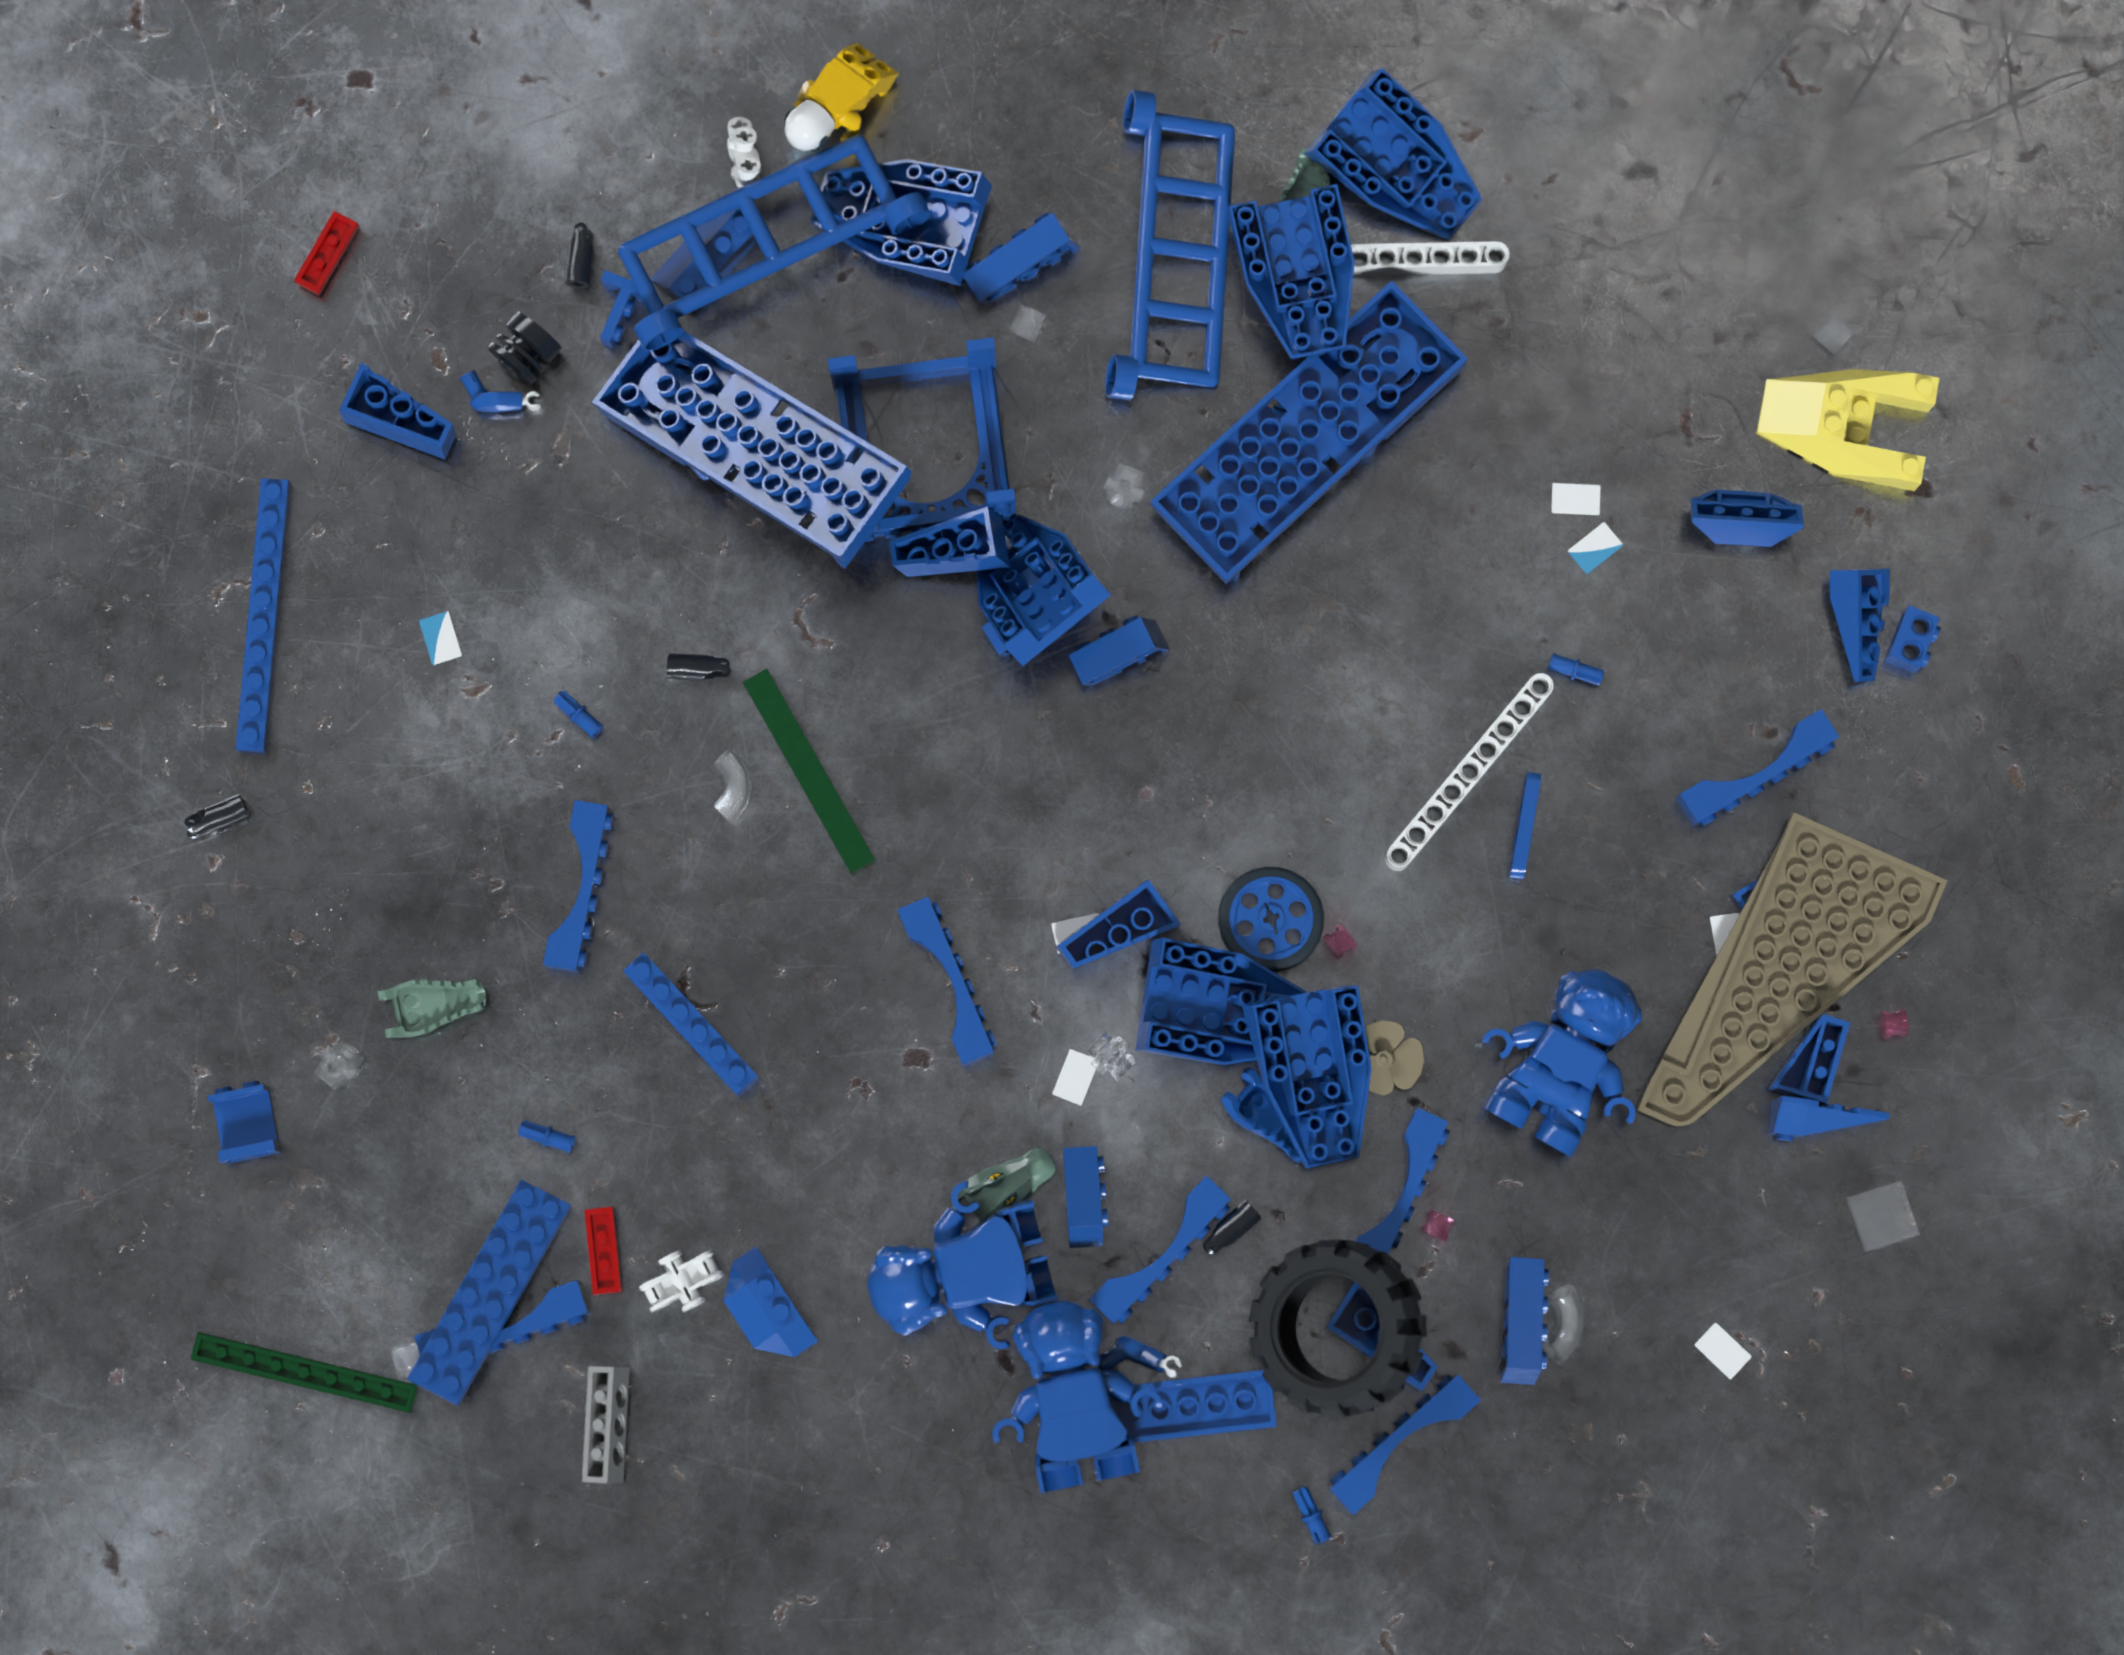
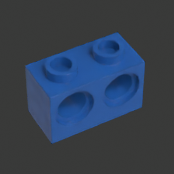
[1884,605,1941,673]

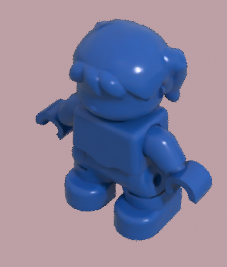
[1481,969,1642,1157]
[867,1180,1058,1349]
[992,1300,1162,1493]

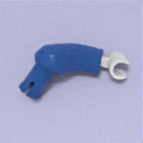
[460,370,541,412]
[1098,1336,1182,1377]

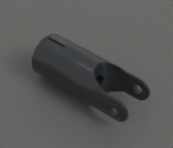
[565,222,593,288]
[667,653,731,680]
[184,794,250,839]
[1203,1200,1262,1254]

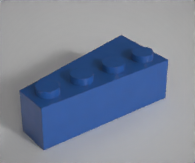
[963,212,1081,305]
[339,362,456,459]
[889,506,1010,577]
[1055,879,1181,969]
[1500,1257,1549,1385]
[1324,1282,1438,1391]

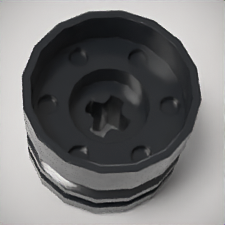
[487,311,562,385]

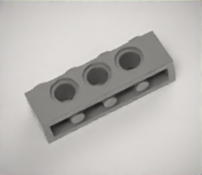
[582,1366,630,1484]

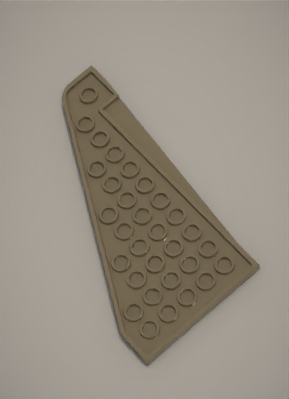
[1636,813,1948,1126]

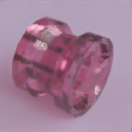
[1322,924,1357,959]
[1880,1009,1909,1039]
[1421,1210,1455,1242]

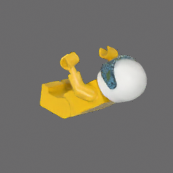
[784,42,899,152]

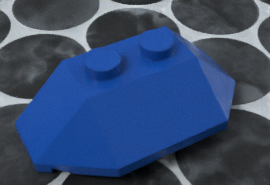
[1690,490,1804,547]
[723,1246,818,1357]

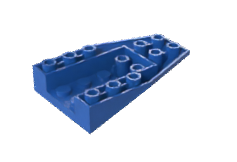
[1304,68,1482,240]
[810,159,992,286]
[1228,184,1355,359]
[977,514,1111,666]
[1135,938,1307,1065]
[1242,985,1372,1168]

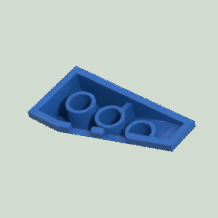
[1769,1096,1890,1142]

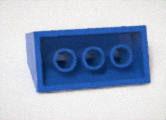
[650,208,756,314]

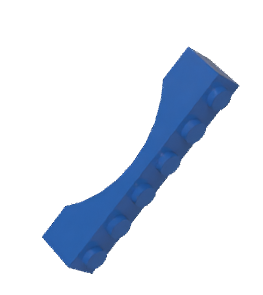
[1676,709,1839,827]
[543,800,614,973]
[897,897,997,1067]
[623,952,760,1097]
[1355,1107,1450,1254]
[1089,1175,1231,1324]
[414,1280,591,1354]
[1329,1374,1481,1515]

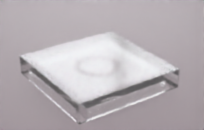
[1846,1181,1920,1252]

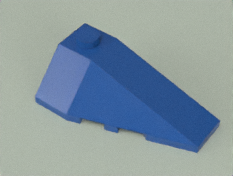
[1829,569,1890,682]

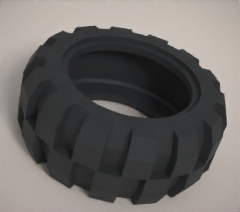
[1249,1240,1427,1416]

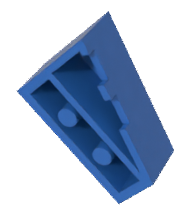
[1069,615,1170,686]
[1767,1014,1851,1106]
[1063,1146,1108,1248]

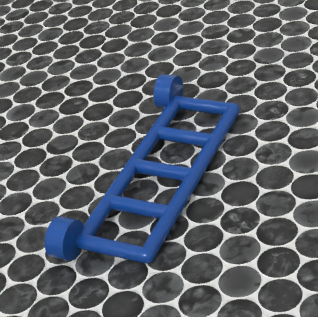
[1105,89,1235,401]
[618,134,931,351]

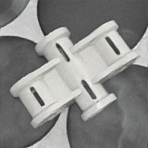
[727,117,761,189]
[639,1249,725,1313]

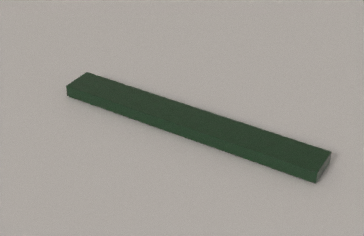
[743,669,875,874]
[190,1332,419,1413]

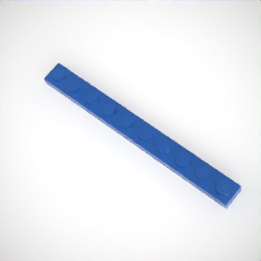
[236,478,291,753]

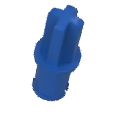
[1548,652,1604,685]
[553,690,604,738]
[518,1120,576,1154]
[1293,1487,1332,1545]

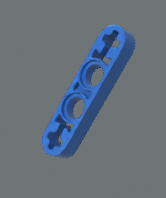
[1509,771,1541,880]

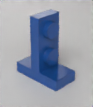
[600,270,643,348]

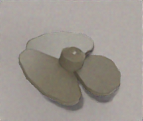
[1365,1020,1425,1095]

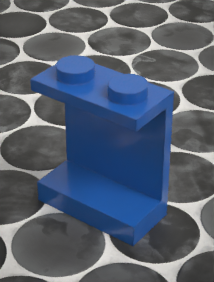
[207,1081,281,1164]

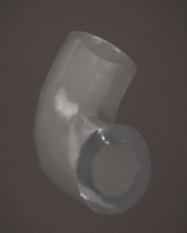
[713,747,752,825]
[1542,1284,1584,1365]

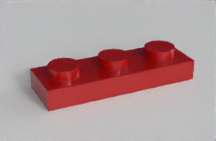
[293,211,359,296]
[584,1207,622,1295]

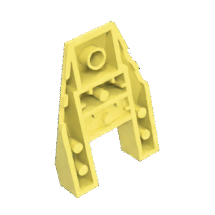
[1757,369,1940,491]

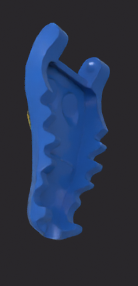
[1221,1067,1302,1163]

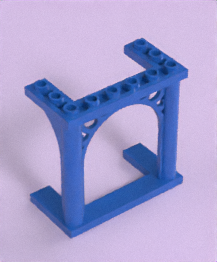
[828,337,1016,542]

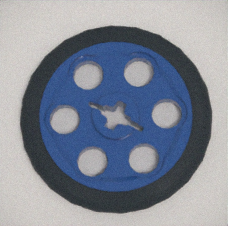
[1218,866,1324,972]

